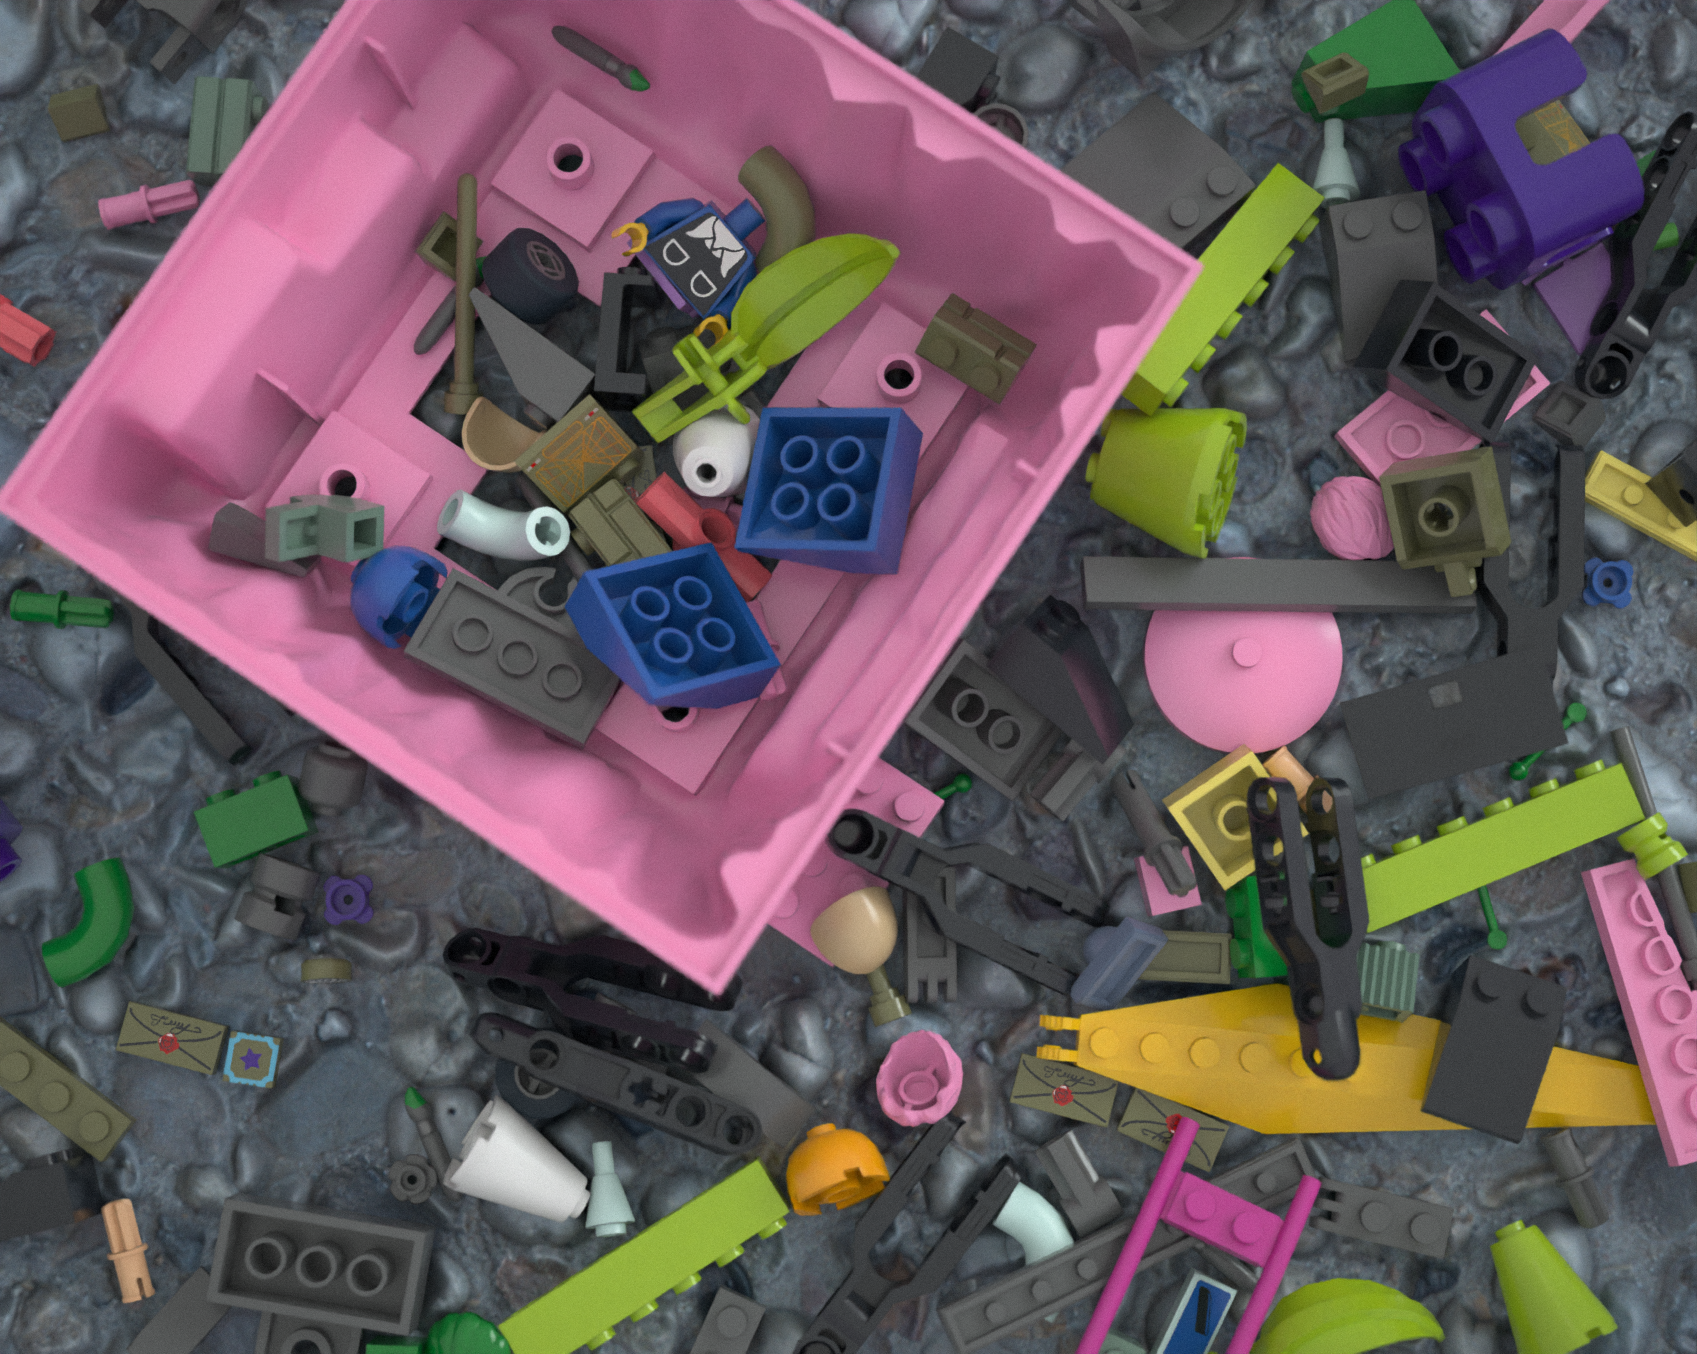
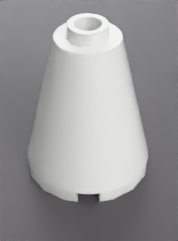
[673,404,760,497]
[443,1096,591,1223]

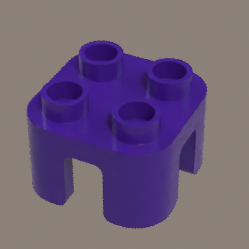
[1398,28,1644,290]

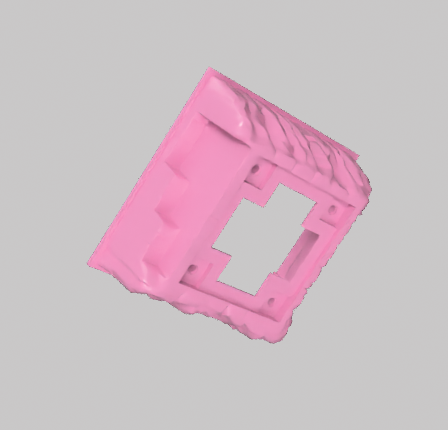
[0,0,1204,995]

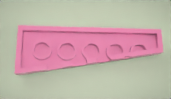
[1581,858,1697,1167]

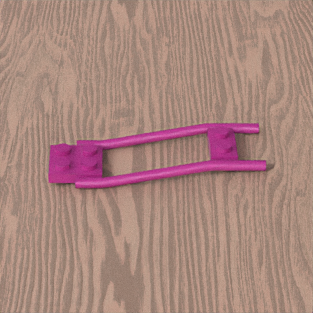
[1075,1117,1322,1354]

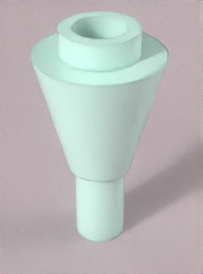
[1313,118,1360,209]
[585,1141,635,1238]

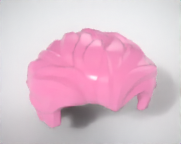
[1310,476,1394,560]
[876,1029,963,1127]

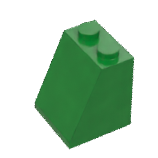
[1291,0,1460,123]

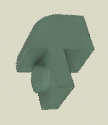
[265,495,384,563]

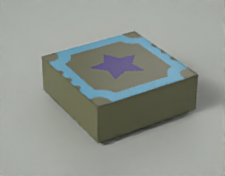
[222,1030,284,1088]

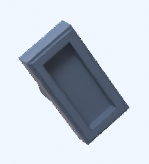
[1070,916,1169,1011]

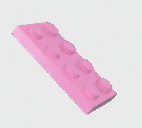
[1334,309,1551,487]
[767,757,945,968]

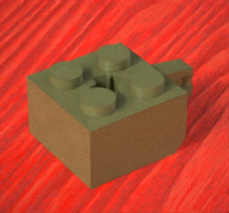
[1379,446,1512,597]

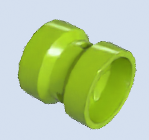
[1616,812,1688,881]

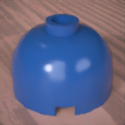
[350,545,448,649]

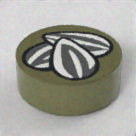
[301,958,352,984]

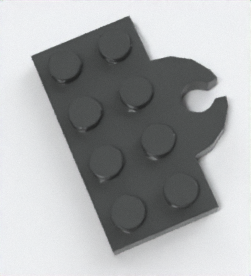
[403,567,622,750]

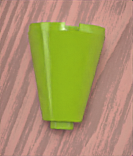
[1490,1219,1618,1354]

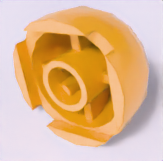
[786,1123,890,1216]

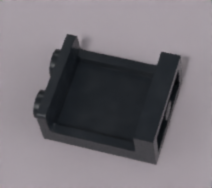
[594,267,661,413]

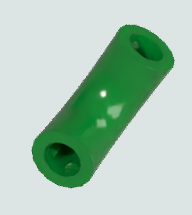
[42,857,135,988]

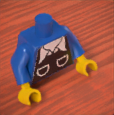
[611,198,766,347]

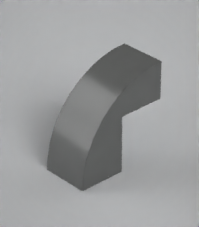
[691,1019,816,1148]

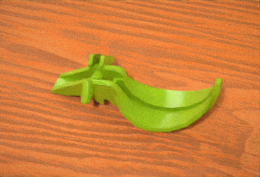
[632,233,900,443]
[1207,1278,1445,1354]

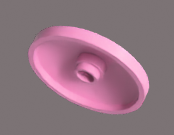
[1143,557,1343,754]

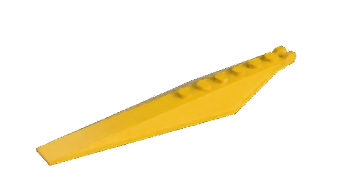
[1036,983,1657,1134]

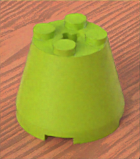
[1085,408,1247,559]

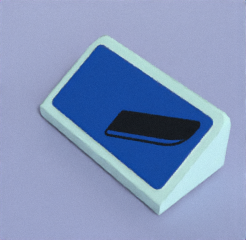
[1149,1267,1237,1354]

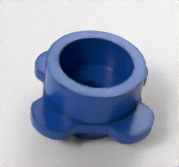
[1582,558,1633,609]

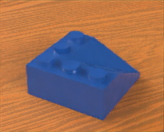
[734,407,923,574]
[565,542,781,709]

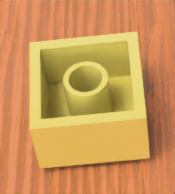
[1162,744,1309,890]

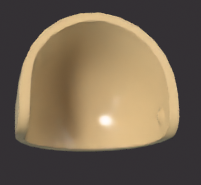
[462,396,547,473]
[810,887,898,974]

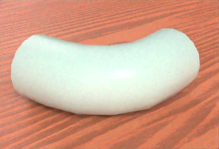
[437,490,570,561]
[992,1182,1074,1322]

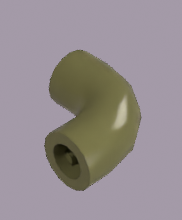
[738,146,816,272]

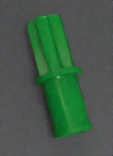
[10,590,114,629]

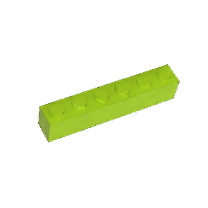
[1120,163,1325,417]
[1336,759,1646,933]
[498,1155,791,1354]

